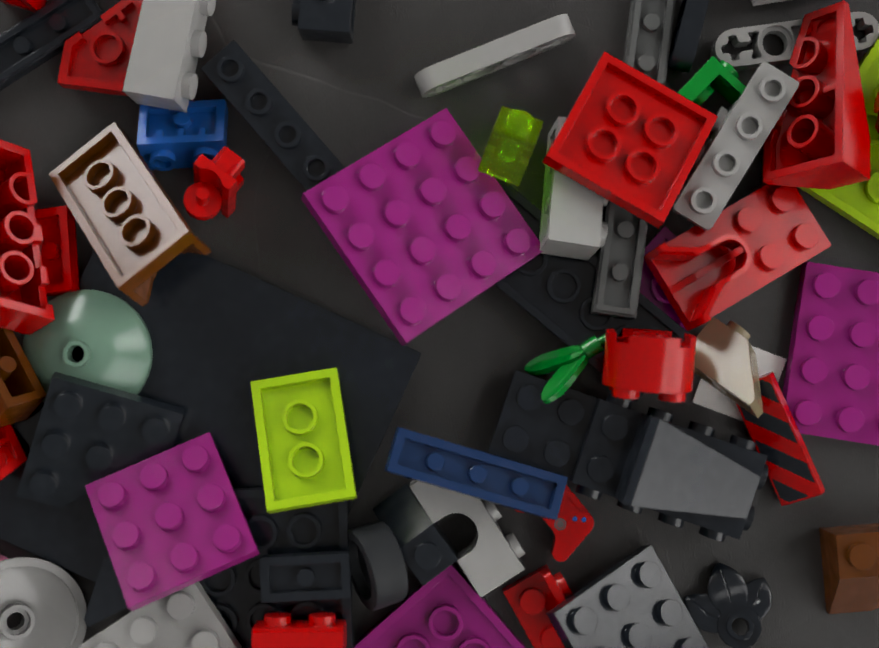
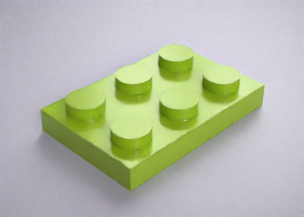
[250,367,357,514]

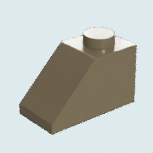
[694,317,763,418]

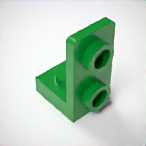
[677,56,746,106]

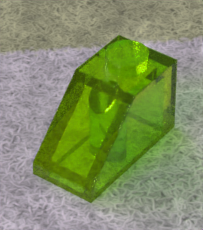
[478,106,544,186]

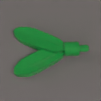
[524,333,606,404]

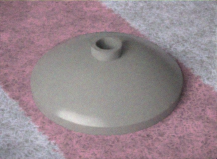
[0,557,87,648]

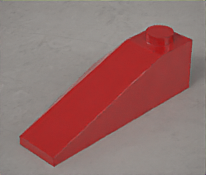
[763,0,870,190]

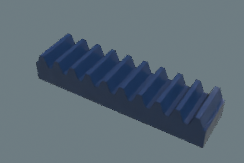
[384,427,568,521]

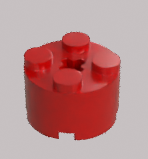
[602,328,697,403]

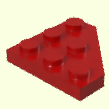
[57,0,143,97]

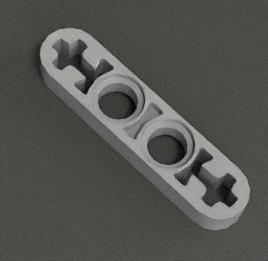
[710,12,879,71]
[414,14,576,98]

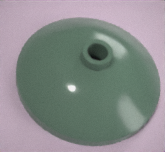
[22,290,153,403]

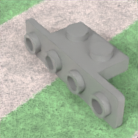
[672,62,799,231]

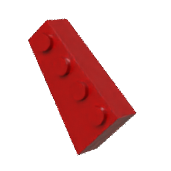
[0,139,55,335]

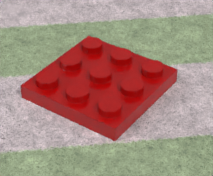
[542,51,718,228]

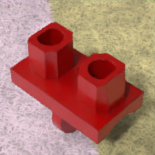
[183,146,245,220]

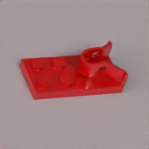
[644,185,832,331]

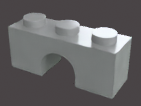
[410,480,526,598]

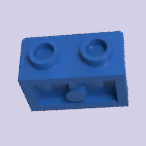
[136,99,228,171]

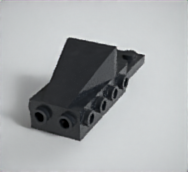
[487,370,769,542]

